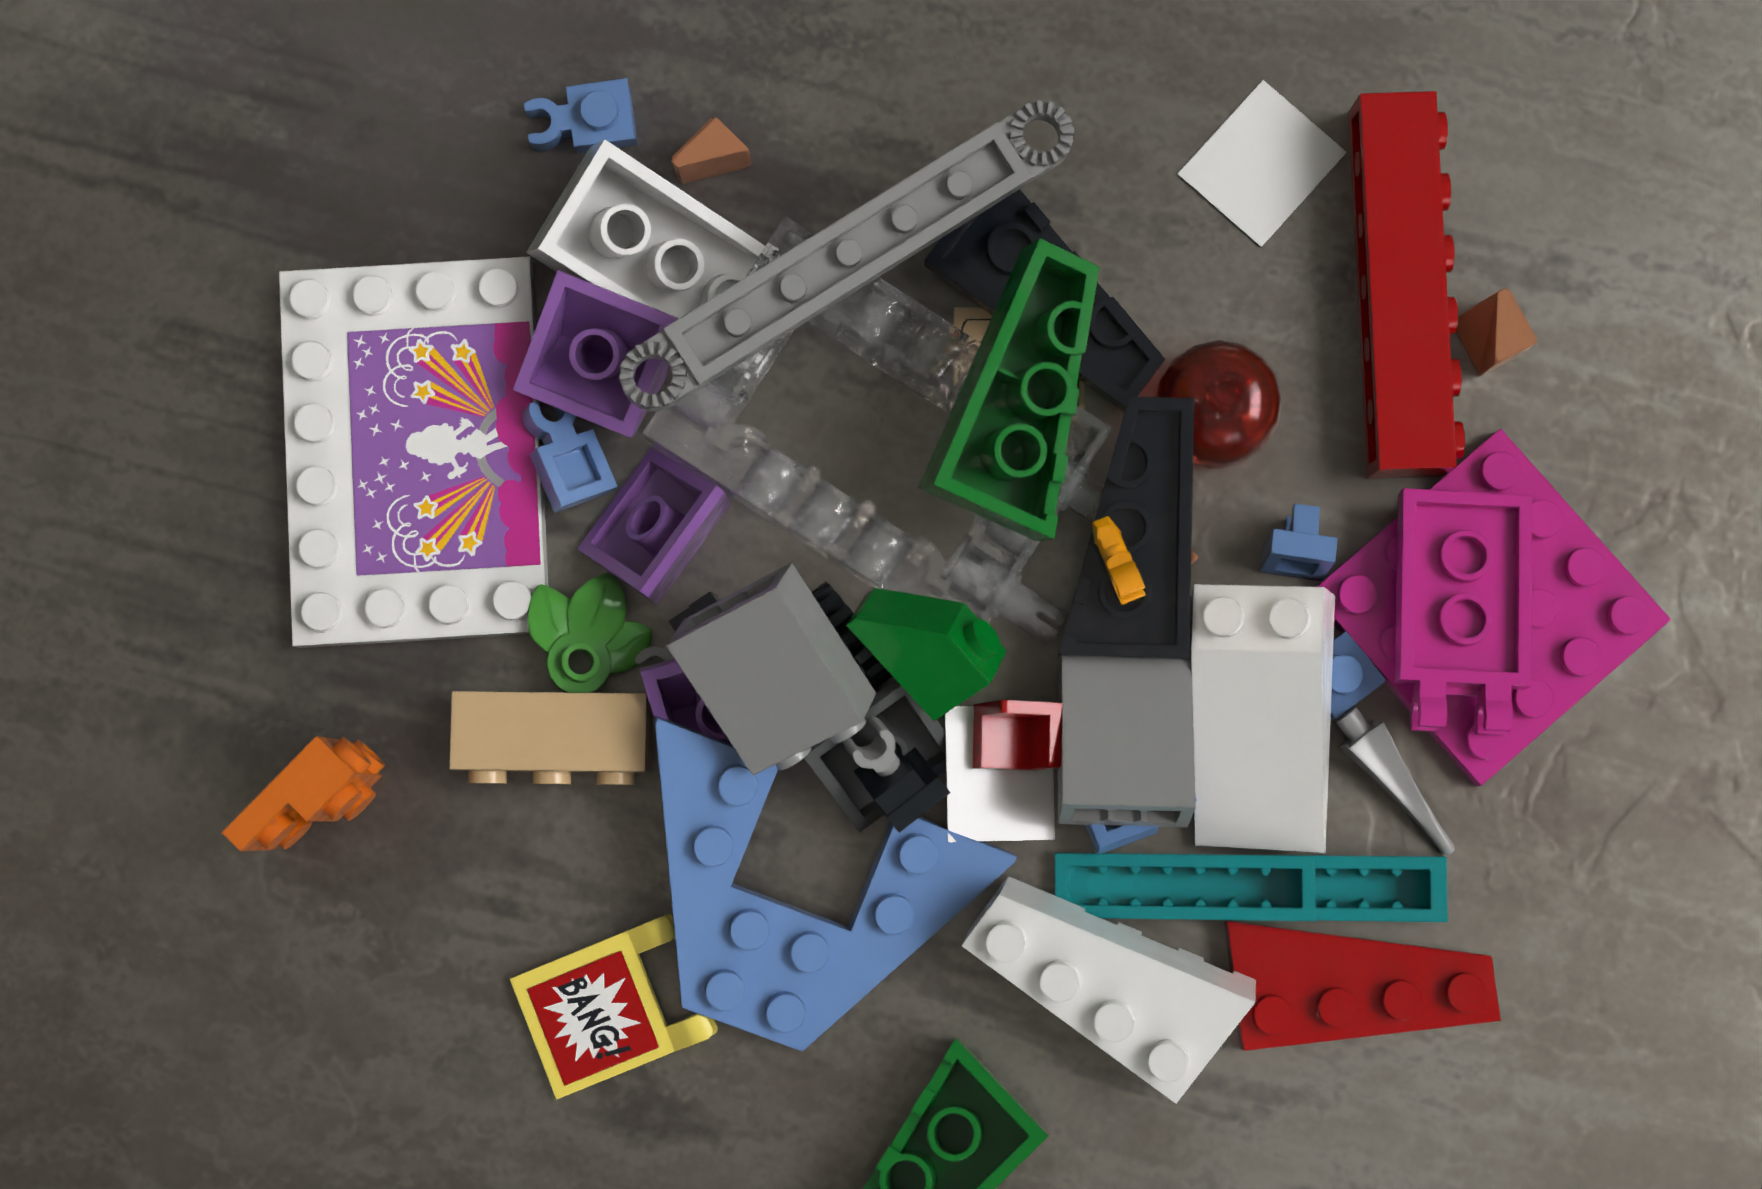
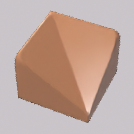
[1456,287,1537,376]

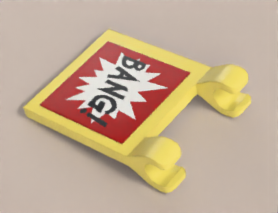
[510,914,718,1100]

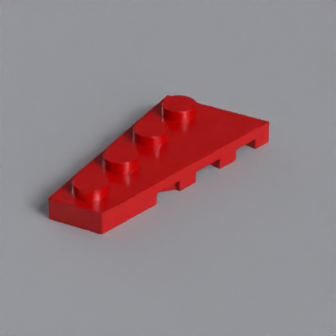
[1224,920,1501,1051]

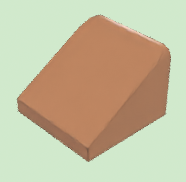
[671,117,752,184]

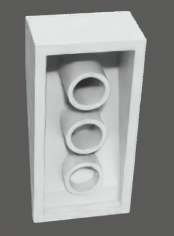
[526,139,780,386]
[1191,584,1335,853]

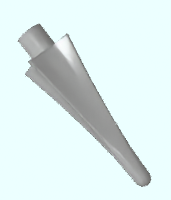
[1335,706,1455,856]

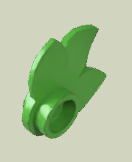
[527,573,652,693]

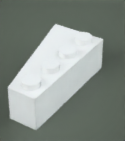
[962,876,1256,1103]

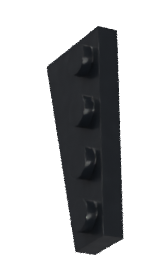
[924,189,1165,412]
[1058,397,1194,659]

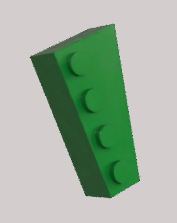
[918,238,1100,541]
[864,1038,1050,1189]

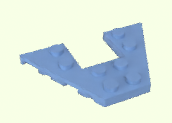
[654,715,1017,1052]

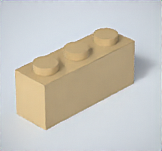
[450,691,652,785]

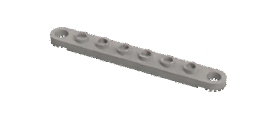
[620,101,1074,411]

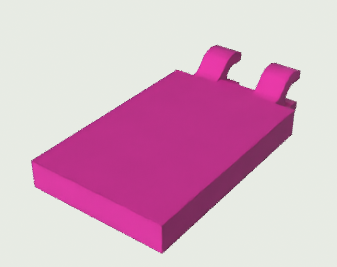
[1395,488,1532,736]

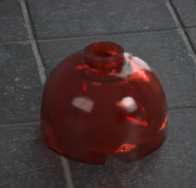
[1155,340,1282,469]

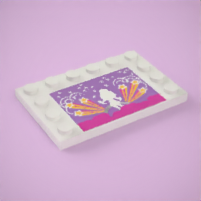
[279,257,548,648]

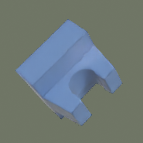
[1260,503,1338,581]

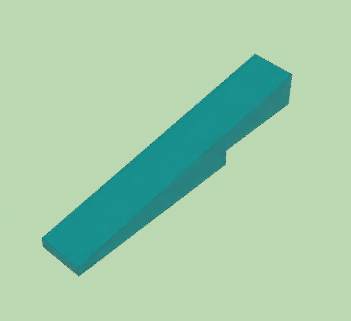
[1055,853,1448,922]

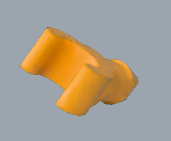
[1091,516,1146,605]

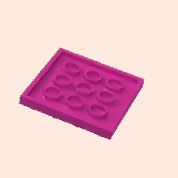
[1316,428,1671,786]

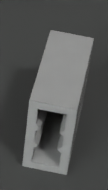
[666,562,876,775]
[1057,656,1196,827]

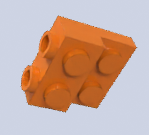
[221,736,385,851]

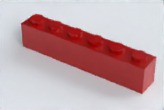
[1348,91,1465,479]

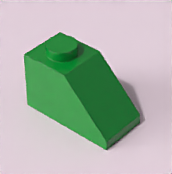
[847,588,1007,721]

